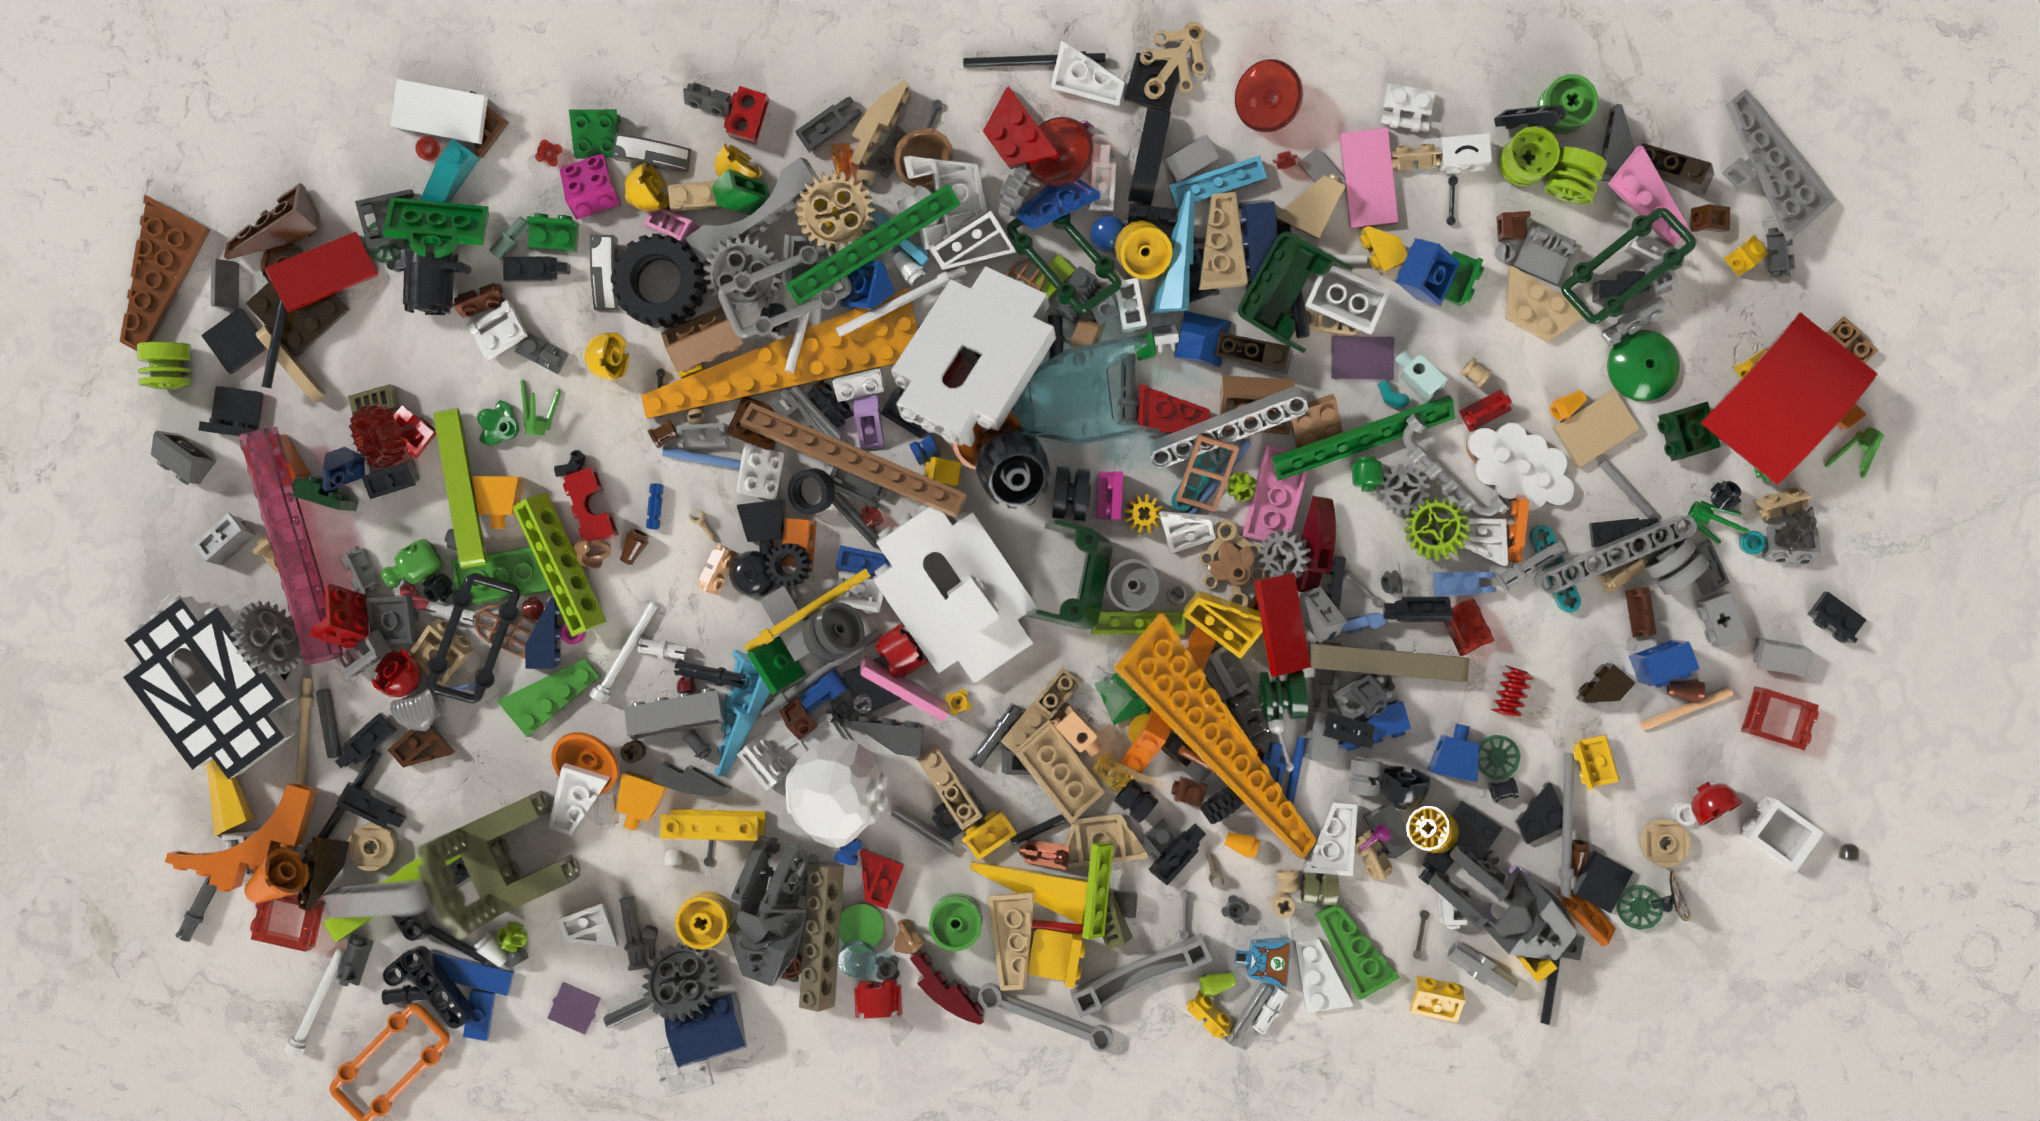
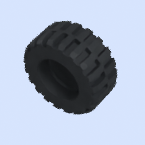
[611,234,707,328]

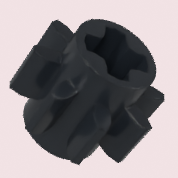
[760,303,789,332]
[1711,481,1742,510]
[422,573,454,603]
[826,696,857,726]

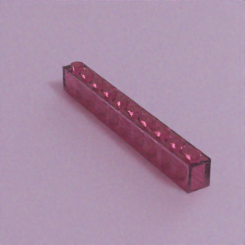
[238,427,344,666]

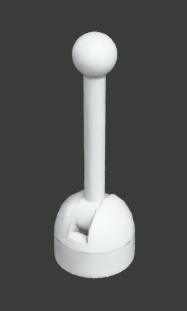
[1265,716,1294,772]

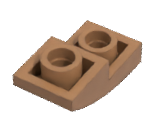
[1827,316,1878,363]

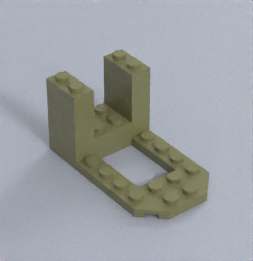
[417,790,581,940]

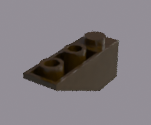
[1641,143,1714,195]
[1215,332,1293,374]
[297,837,349,911]

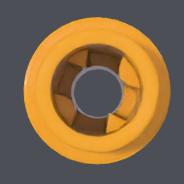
[1549,390,1587,421]
[1224,832,1261,859]

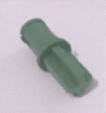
[489,217,530,260]

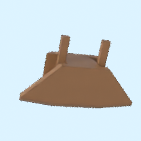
[1065,318,1105,368]

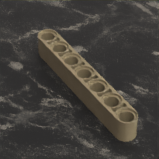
[1308,643,1470,682]

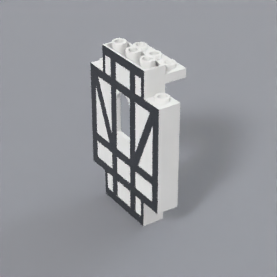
[123,596,296,779]

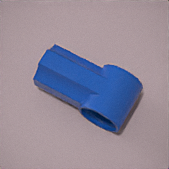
[799,669,849,713]

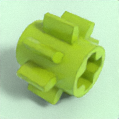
[1226,472,1257,501]
[497,921,527,952]

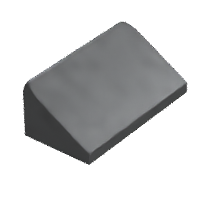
[210,258,240,309]
[1693,539,1729,594]

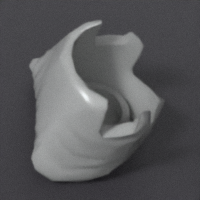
[390,689,443,731]

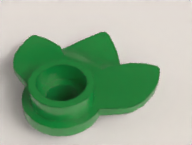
[477,400,519,445]

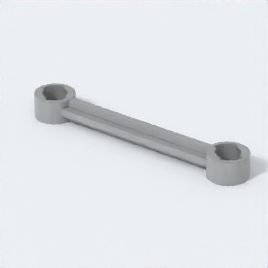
[978,983,1113,1052]

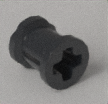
[1489,777,1519,803]

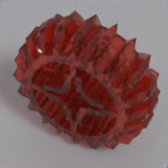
[349,404,406,468]

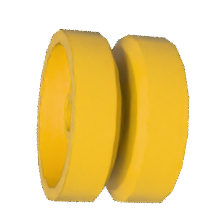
[1115,221,1173,280]
[675,891,733,950]

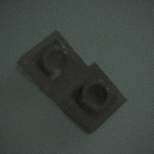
[867,126,909,179]

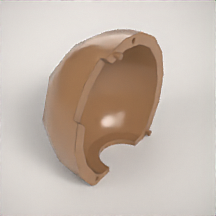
[894,128,954,189]

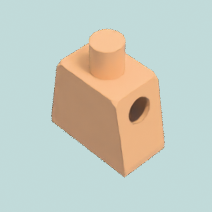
[1051,702,1102,757]

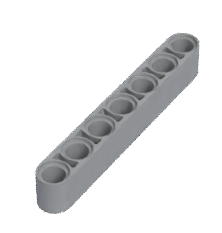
[1150,387,1308,468]
[1534,515,1697,593]

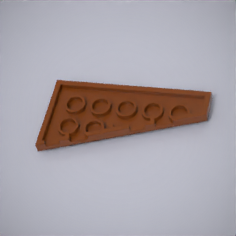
[119,195,211,351]

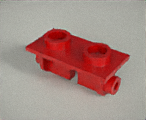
[1459,389,1512,432]

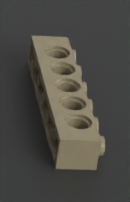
[799,862,844,1012]

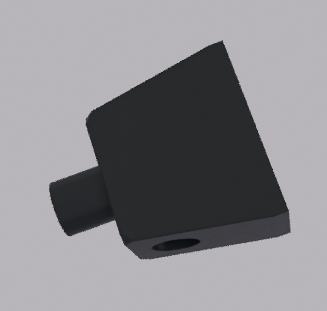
[737,499,785,555]

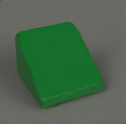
[1134,332,1157,361]

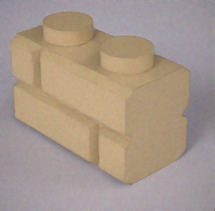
[668,180,722,213]

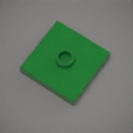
[747,635,806,695]

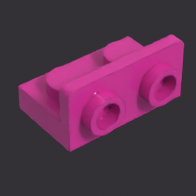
[1096,471,1123,520]

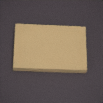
[1552,389,1640,468]

